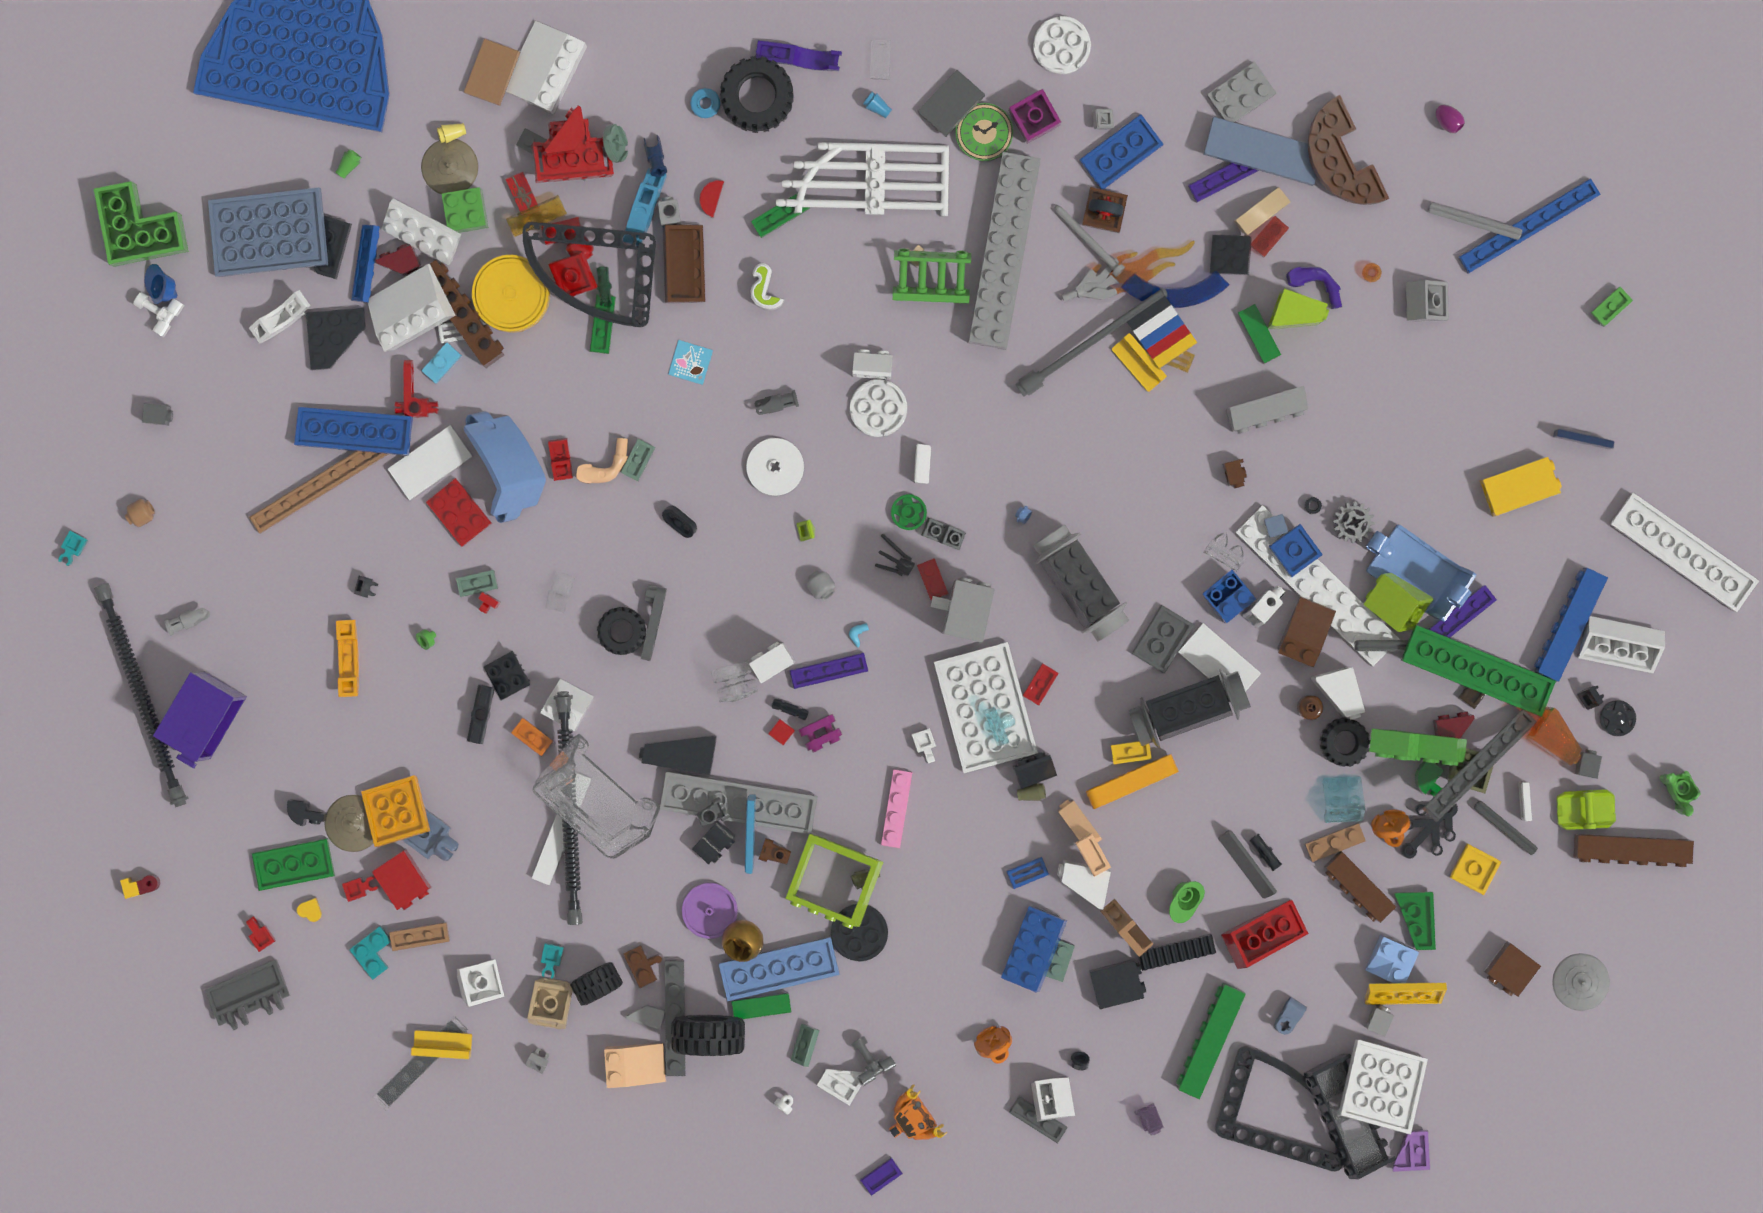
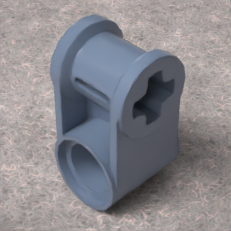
[1274,997,1307,1035]

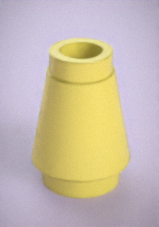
[437,123,466,144]

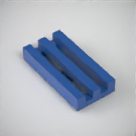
[1006,857,1049,889]

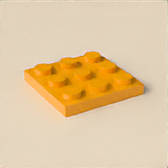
[361,775,430,847]

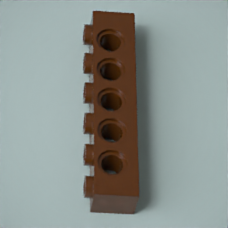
[430,260,504,368]

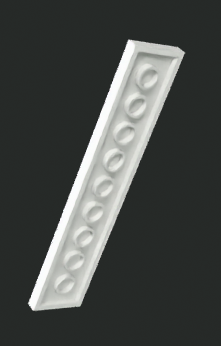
[1235,505,1400,667]

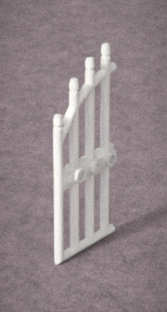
[776,142,949,217]

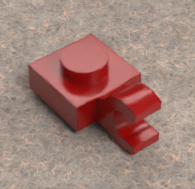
[246,916,276,952]

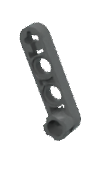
[641,584,667,661]

